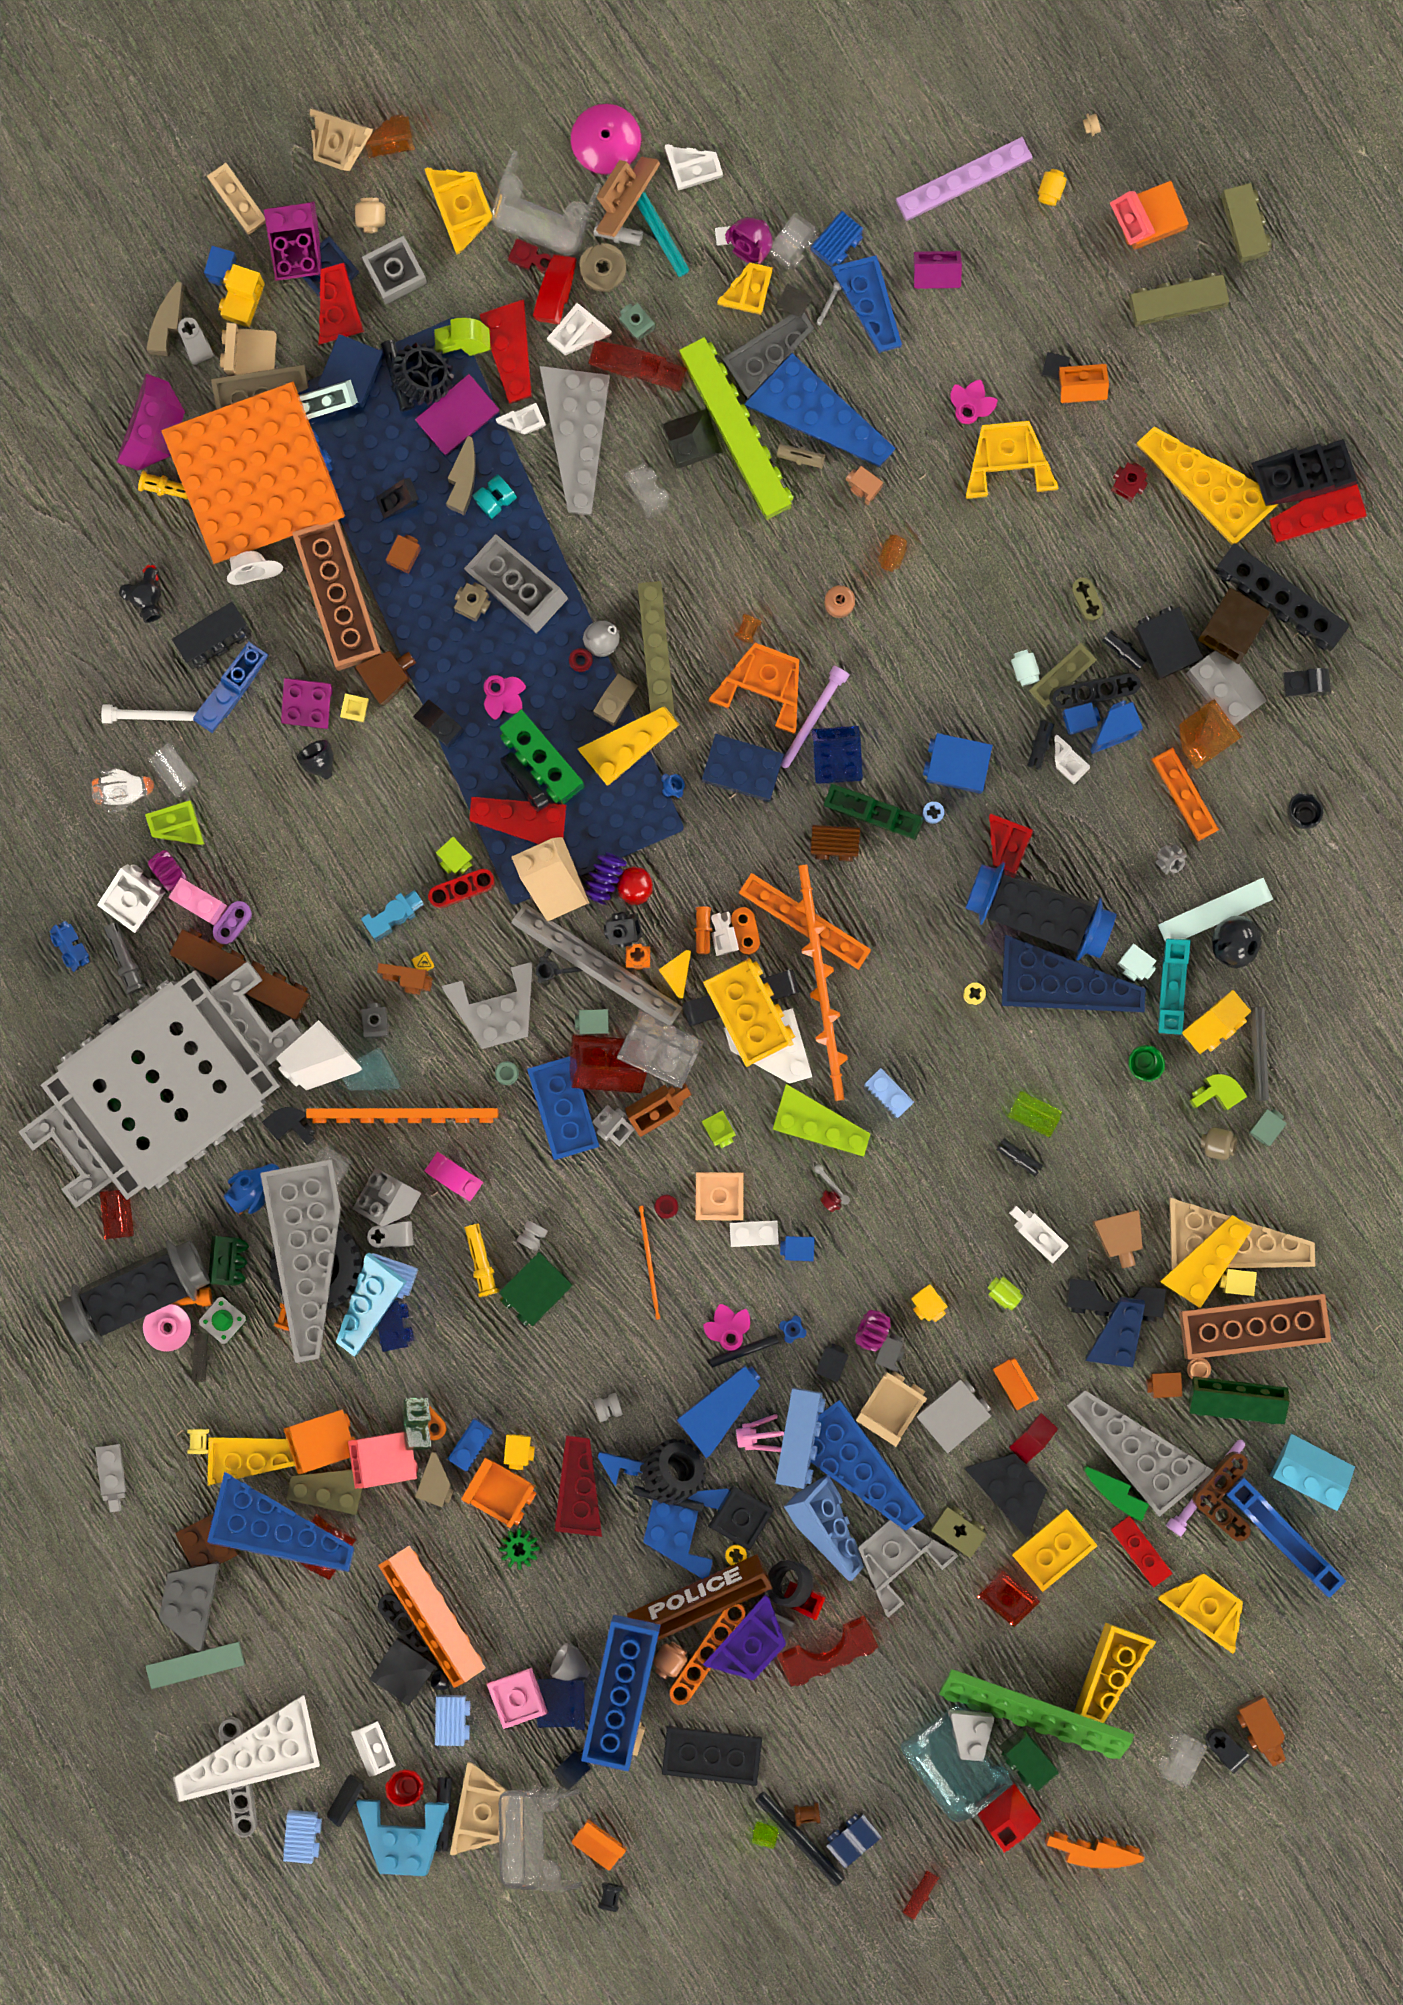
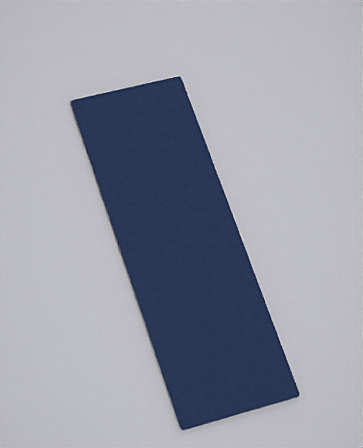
[298,317,684,905]

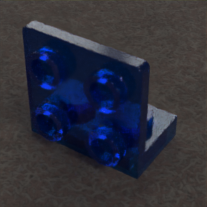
[812,726,863,784]
[377,1299,414,1352]
[537,1678,585,1730]

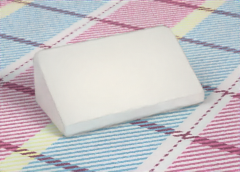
[351,1721,396,1776]

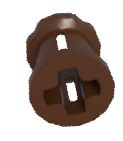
[794,1802,821,1826]

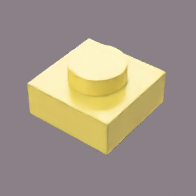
[340,694,369,723]

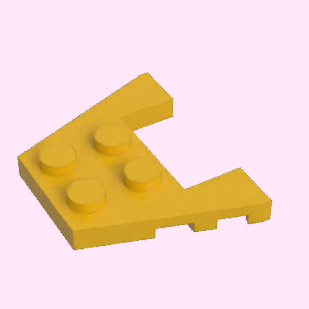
[966,421,1058,499]

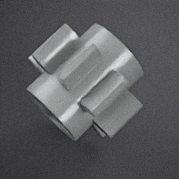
[1156,844,1187,874]

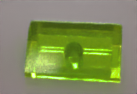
[1008,1091,1062,1138]

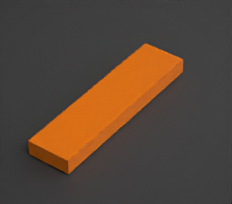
[1151,747,1219,842]

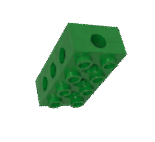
[499,709,584,805]

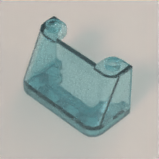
[901,1704,1013,1822]

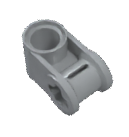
[178,318,215,366]
[367,1221,414,1248]

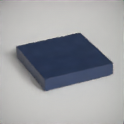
[302,236,360,298]

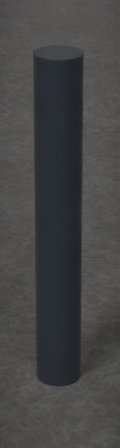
[709,1334,779,1368]
[632,1485,704,1512]

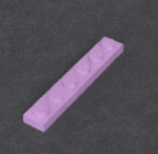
[896,137,1033,221]

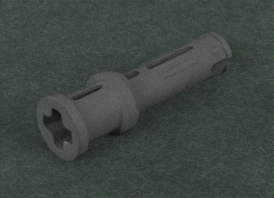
[104,922,146,995]

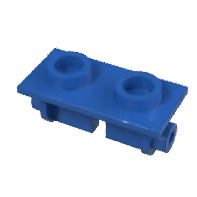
[50,921,90,972]

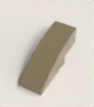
[147,282,185,357]
[446,436,476,516]

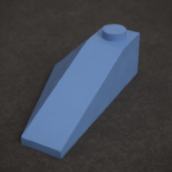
[784,1475,864,1581]

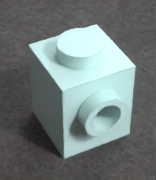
[1117,944,1156,981]

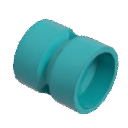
[472,474,517,519]

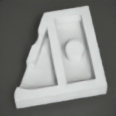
[665,145,723,190]
[547,303,612,355]

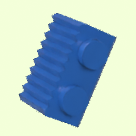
[811,211,863,267]
[448,1418,494,1471]

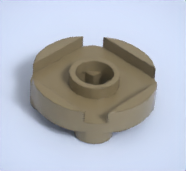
[580,243,626,292]

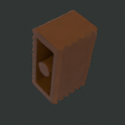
[810,825,860,862]

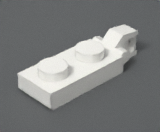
[1009,1206,1069,1263]

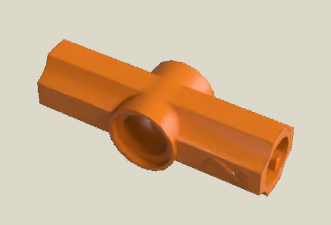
[626,944,650,970]

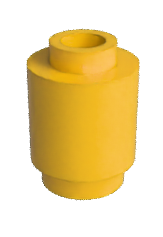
[1038,169,1067,206]

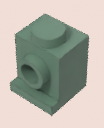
[619,303,655,343]

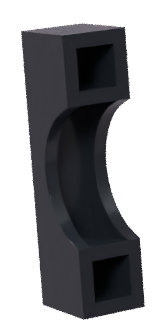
[1066,1278,1166,1322]

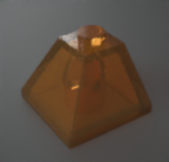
[365,115,415,158]
[1179,699,1242,770]

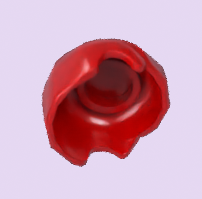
[617,866,653,905]
[385,1769,424,1807]

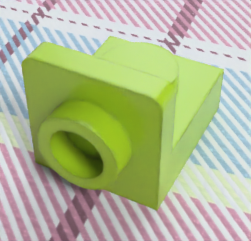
[702,1110,736,1148]

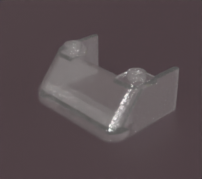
[492,150,602,255]
[499,1787,582,1892]

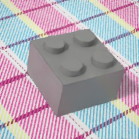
[362,236,427,305]

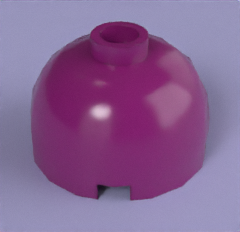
[725,217,773,264]

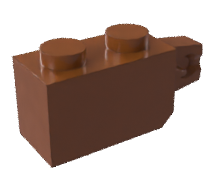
[625,1083,692,1137]
[1236,1695,1286,1767]

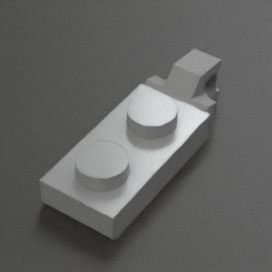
[95,1444,126,1512]

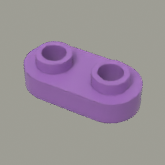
[213,901,252,945]

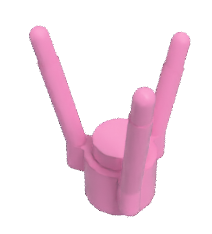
[736,1414,784,1452]

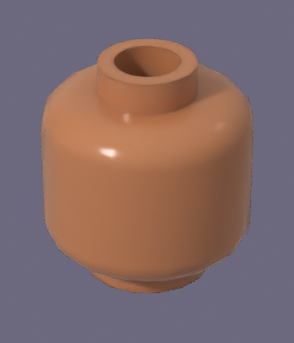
[824,585,855,618]
[653,1642,688,1679]

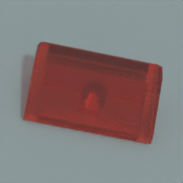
[99,1190,134,1240]

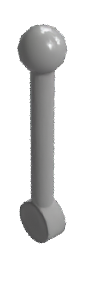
[816,281,841,326]
[814,1164,850,1205]

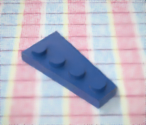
[831,255,902,353]

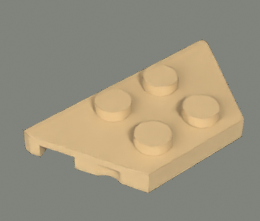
[310,109,373,171]
[450,1762,511,1855]

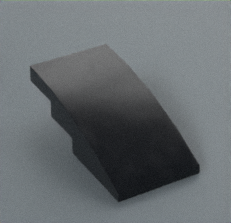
[1251,439,1359,506]

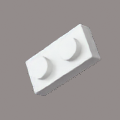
[730,1221,779,1247]

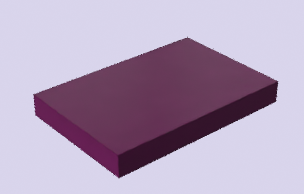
[415,374,500,456]

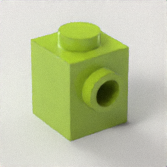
[436,837,474,875]

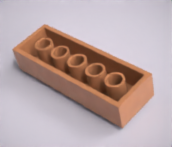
[292,520,382,671]
[1179,1294,1331,1360]

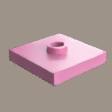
[487,1667,548,1729]

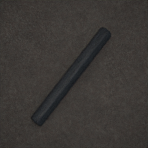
[755,1791,844,1886]

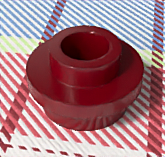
[569,648,593,672]
[820,1190,842,1212]

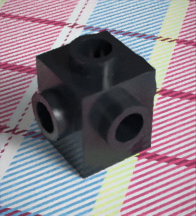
[604,912,643,947]

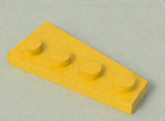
[578,707,680,786]
[1159,1215,1253,1308]
[207,1437,295,1486]

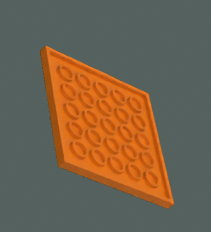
[161,381,345,564]

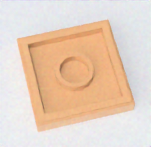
[696,1172,743,1220]

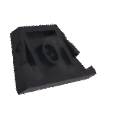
[964,1453,1047,1538]

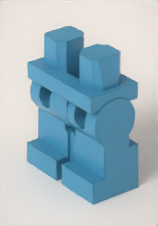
[361,890,424,943]

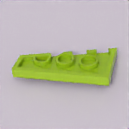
[772,1084,870,1157]

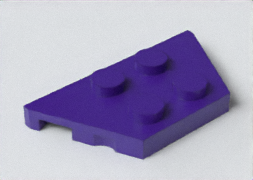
[703,1595,786,1681]

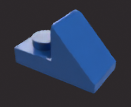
[598,1452,643,1486]

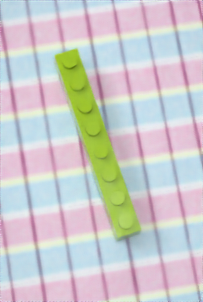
[679,337,793,520]

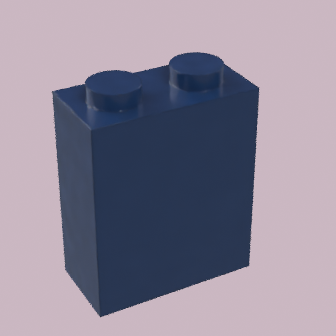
[317,334,384,409]

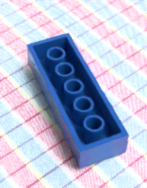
[581,1614,660,1771]

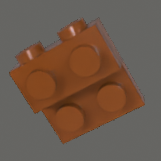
[377,963,432,995]

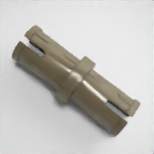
[776,443,826,469]

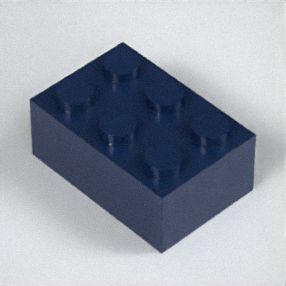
[702,734,784,802]

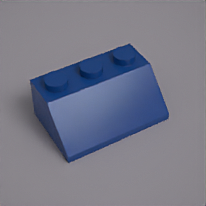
[1090,701,1143,754]

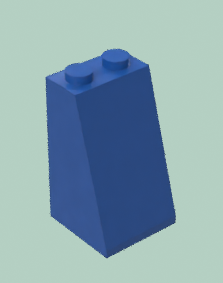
[677,1365,760,1458]

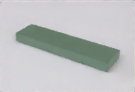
[146,1641,245,1689]

